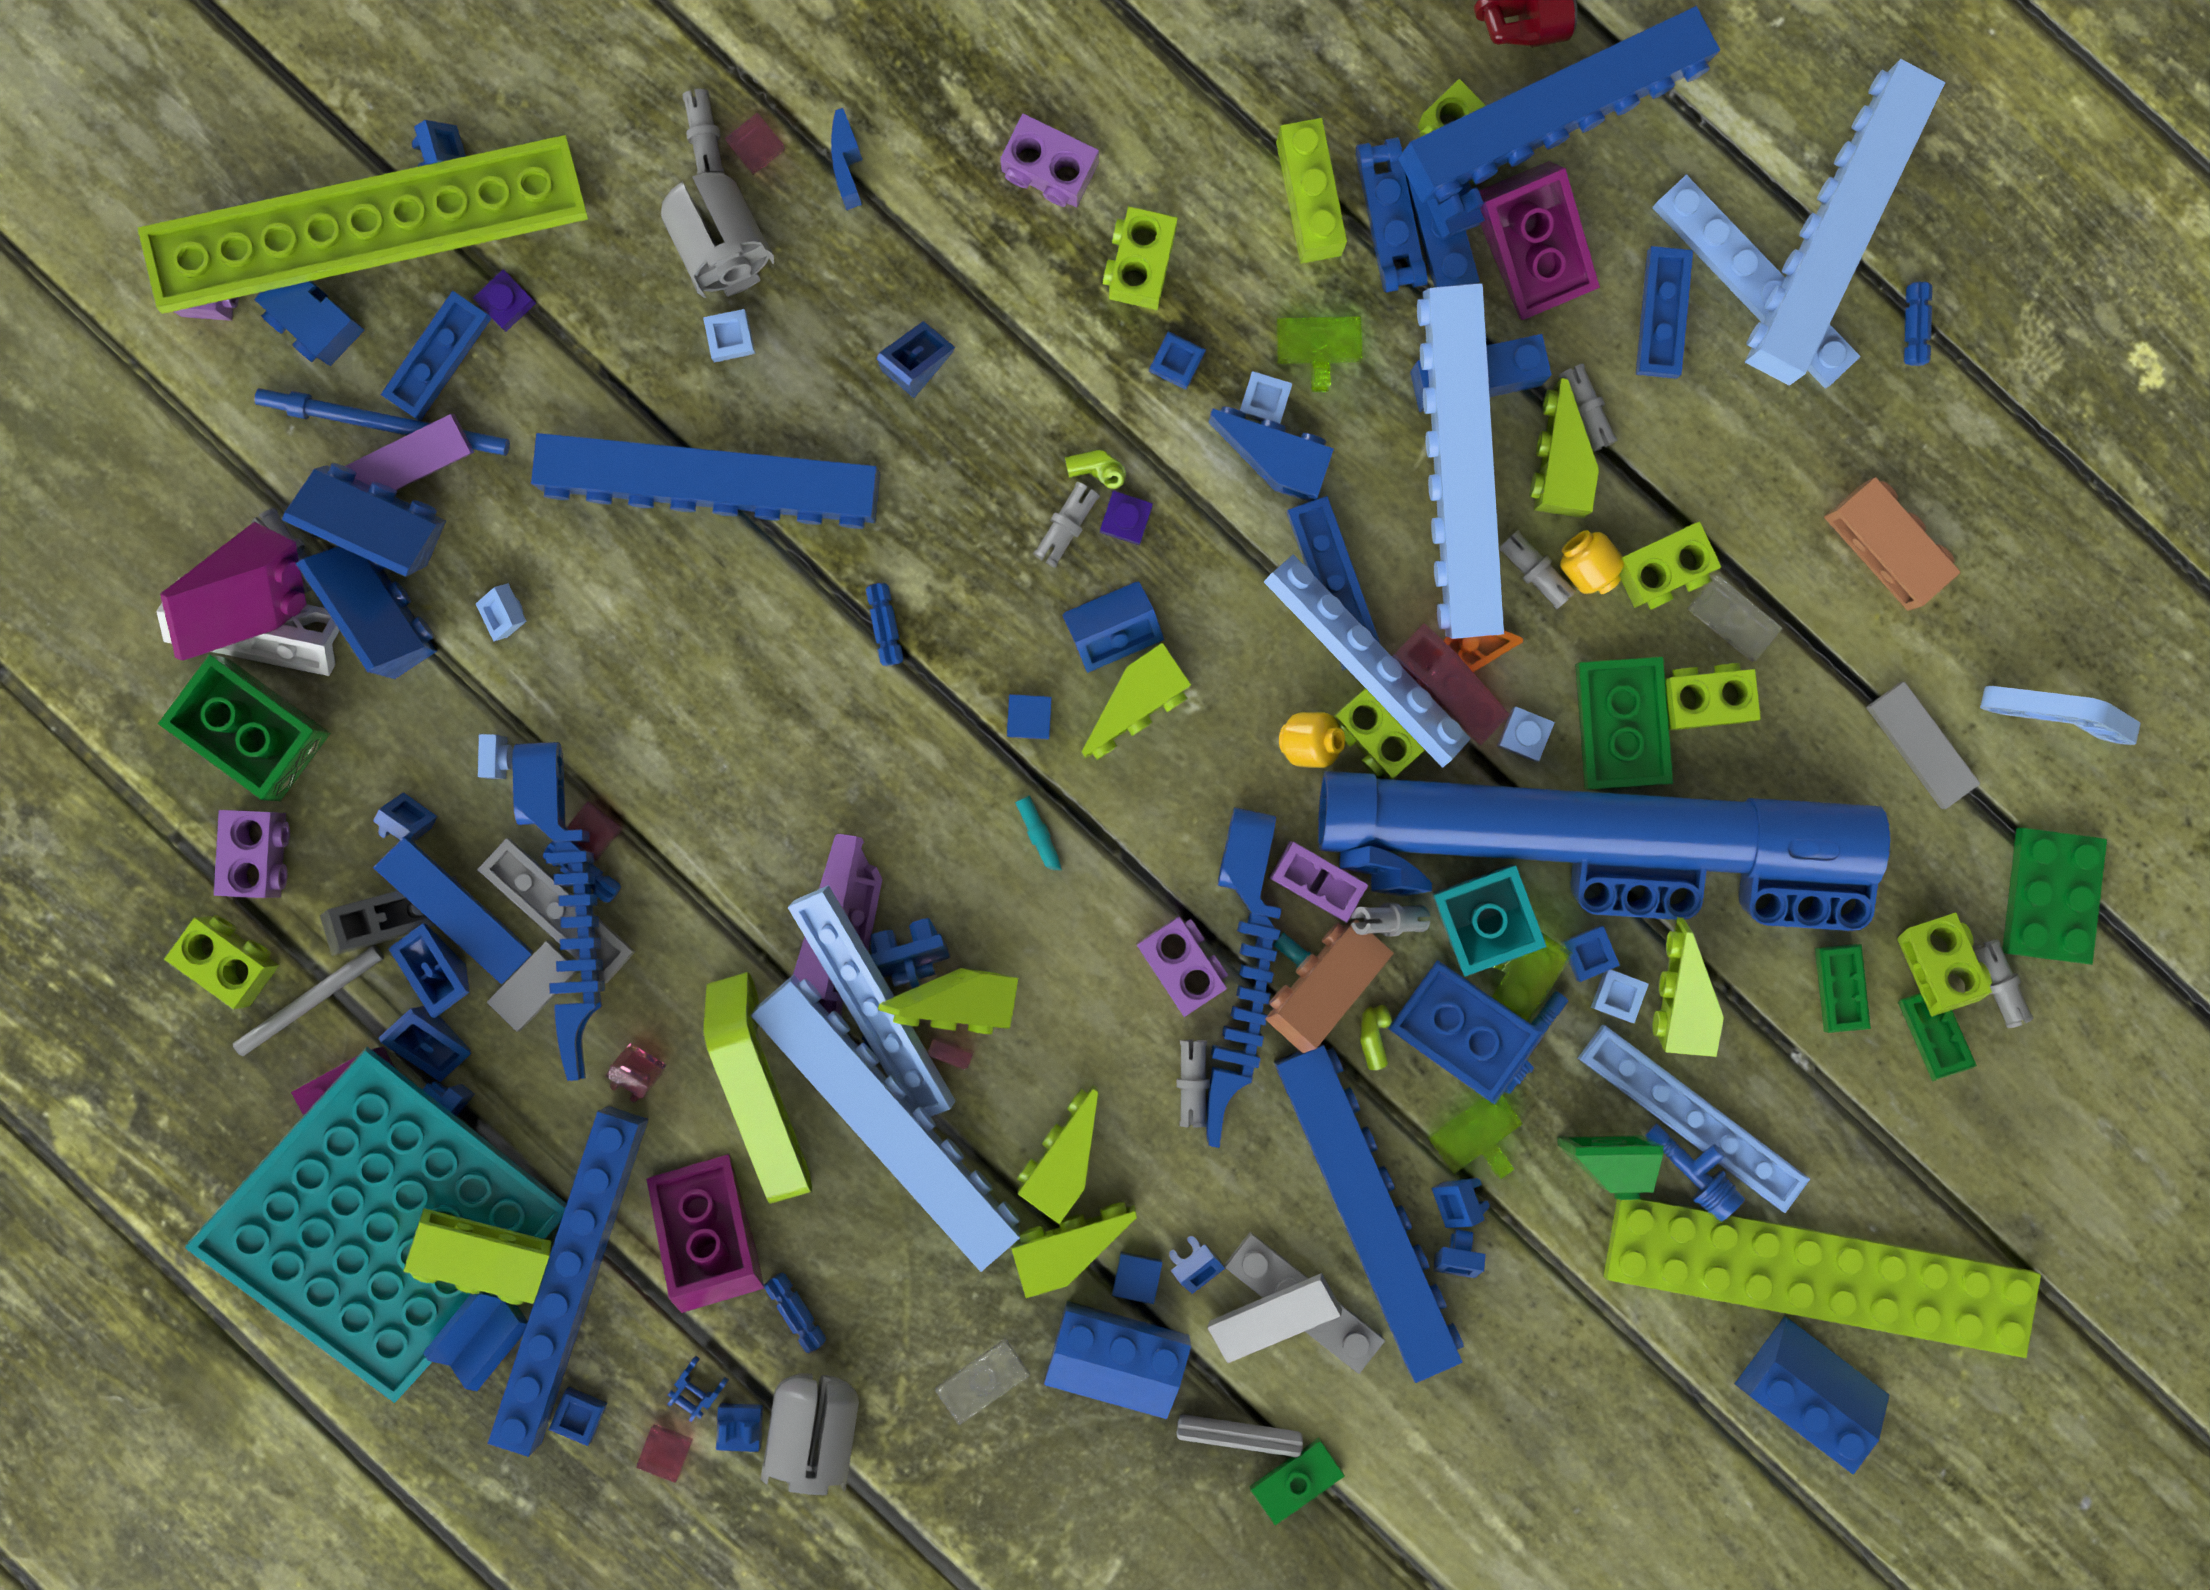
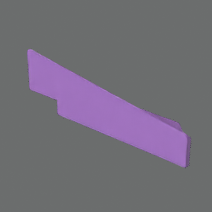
[793,834,882,1017]

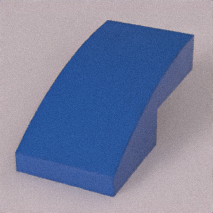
[831,108,863,210]
[1340,846,1432,897]

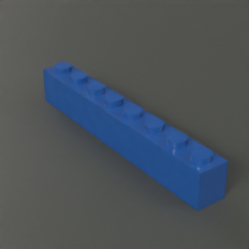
[1398,6,1720,204]
[531,433,880,529]
[1273,1043,1464,1384]
[487,1106,649,1457]

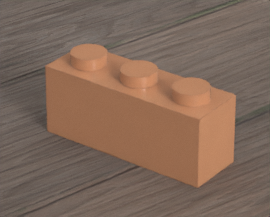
[1824,477,1961,611]
[1265,919,1394,1053]

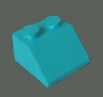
[1431,864,1547,977]

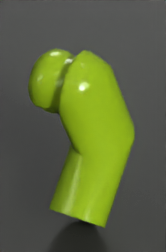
[1065,450,1126,489]
[1360,1005,1392,1070]

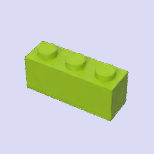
[1276,118,1347,264]
[403,1208,551,1305]

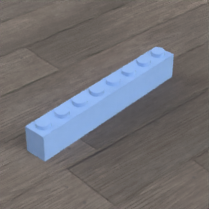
[1745,59,1945,386]
[1417,283,1504,639]
[751,974,1020,1272]

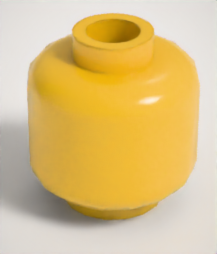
[1560,530,1624,594]
[1279,712,1345,768]

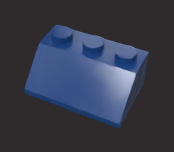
[282,463,446,577]
[296,546,437,679]
[1044,1301,1191,1419]
[1734,1316,1889,1475]

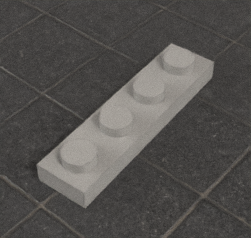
[477,838,636,983]
[1224,1232,1385,1374]

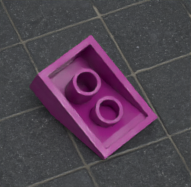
[1479,161,1600,320]
[160,522,307,661]
[646,1154,765,1313]

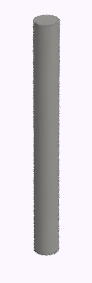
[233,945,384,1056]

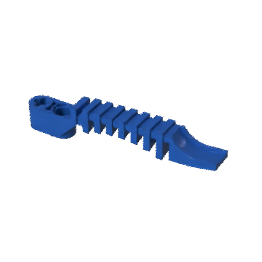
[512,742,605,1081]
[1206,807,1282,1148]

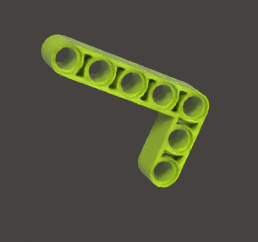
[703,972,813,1204]

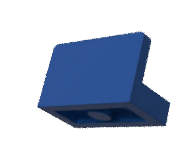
[1062,582,1165,673]
[423,1291,528,1391]

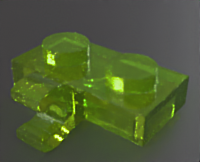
[1276,316,1363,392]
[1492,932,1573,1023]
[1427,1095,1523,1179]

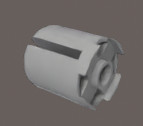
[661,173,774,298]
[760,1373,859,1495]

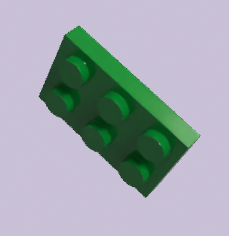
[1575,657,1673,790]
[2002,828,2107,965]

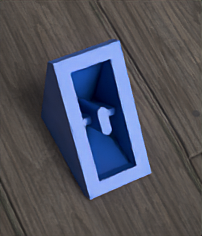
[876,321,956,398]
[388,923,470,1018]
[379,1006,471,1082]

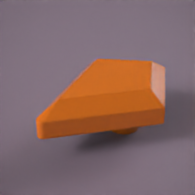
[1437,630,1523,675]

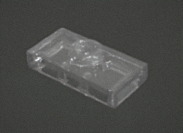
[1687,575,1783,662]
[935,1338,1030,1425]

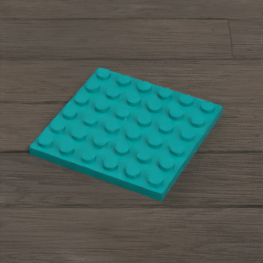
[185,1046,567,1403]

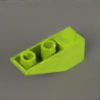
[1530,378,1599,518]
[1081,643,1191,760]
[1652,917,1724,1057]
[878,968,1019,1035]
[1016,1085,1098,1224]
[1011,1202,1137,1298]

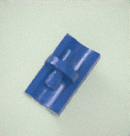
[870,918,951,989]

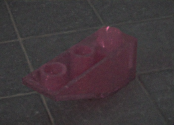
[1391,623,1510,746]

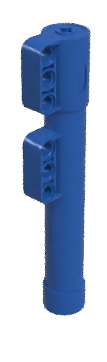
[1318,771,1890,931]

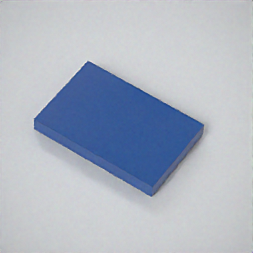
[1388,960,1544,1105]

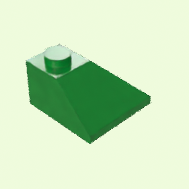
[1557,1135,1663,1200]

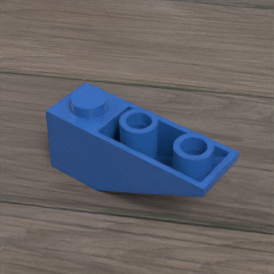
[1208,406,1334,502]

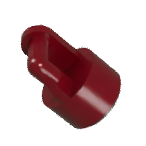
[1474,0,1577,48]

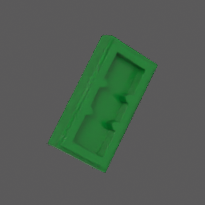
[1815,943,1871,1033]
[1898,993,1977,1082]
[1249,1438,1345,1526]

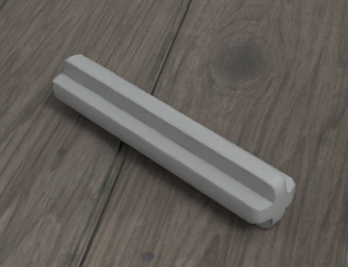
[1176,1414,1303,1457]

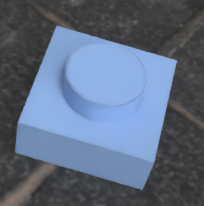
[703,309,756,362]
[1240,371,1292,424]
[476,583,527,641]
[1497,706,1555,762]
[478,734,513,779]
[1591,970,1649,1024]

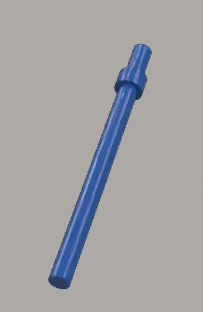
[255,388,510,456]

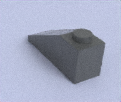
[320,875,458,956]

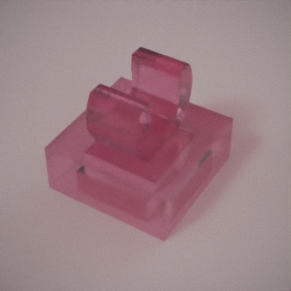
[605,1043,666,1102]

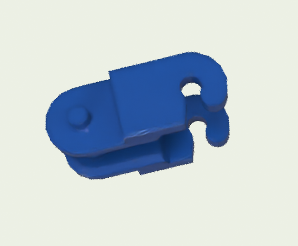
[667,1355,729,1422]

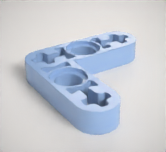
[1980,686,2141,745]

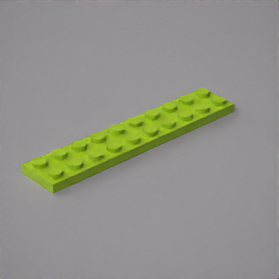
[137,135,588,314]
[1603,1198,2041,1358]

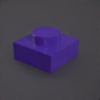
[473,269,536,332]
[1100,491,1153,546]

